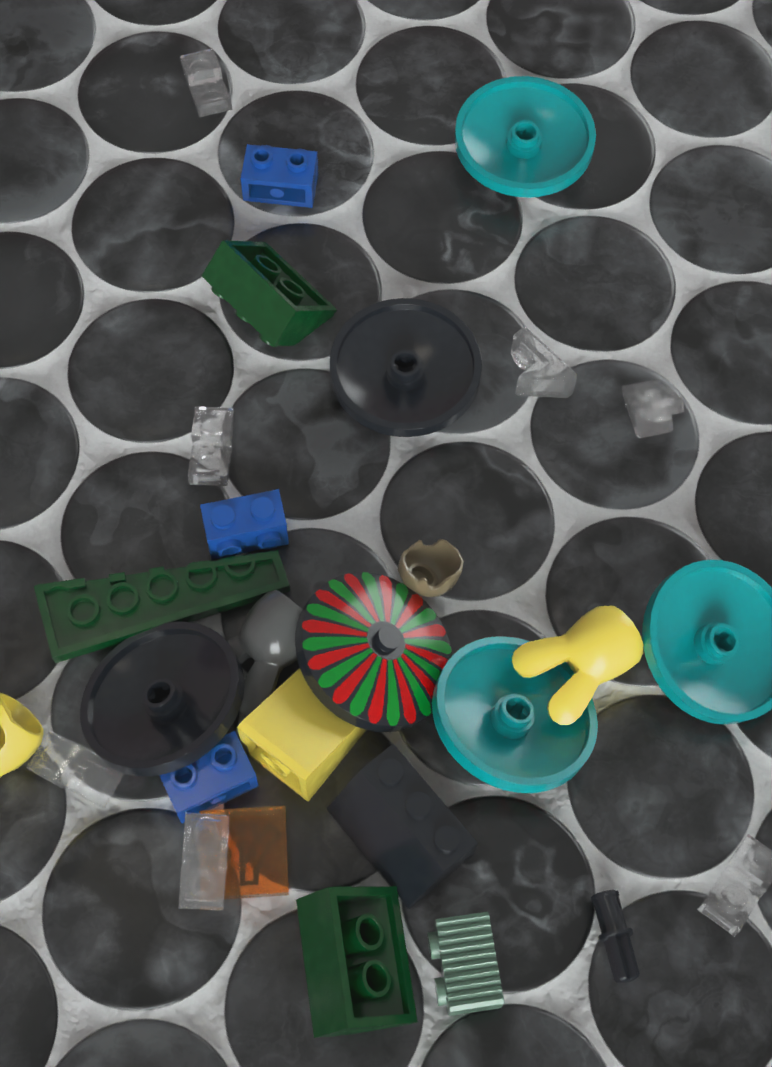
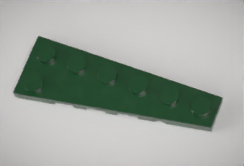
[34,550,290,663]

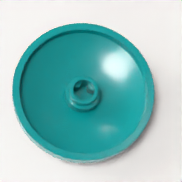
[455,76,596,198]
[642,560,772,724]
[432,636,598,793]

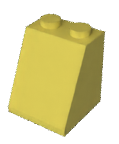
[237,668,366,802]

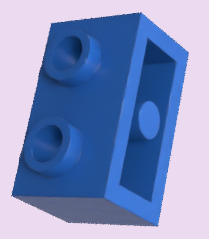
[240,144,318,208]
[200,489,289,560]
[159,731,259,824]

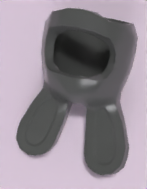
[227,590,302,718]

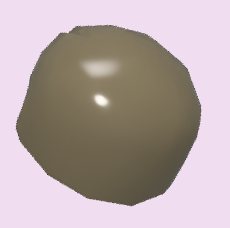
[397,539,464,597]

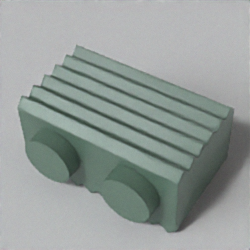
[427,912,504,1016]

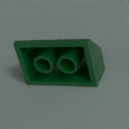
[202,240,337,347]
[296,886,418,1038]

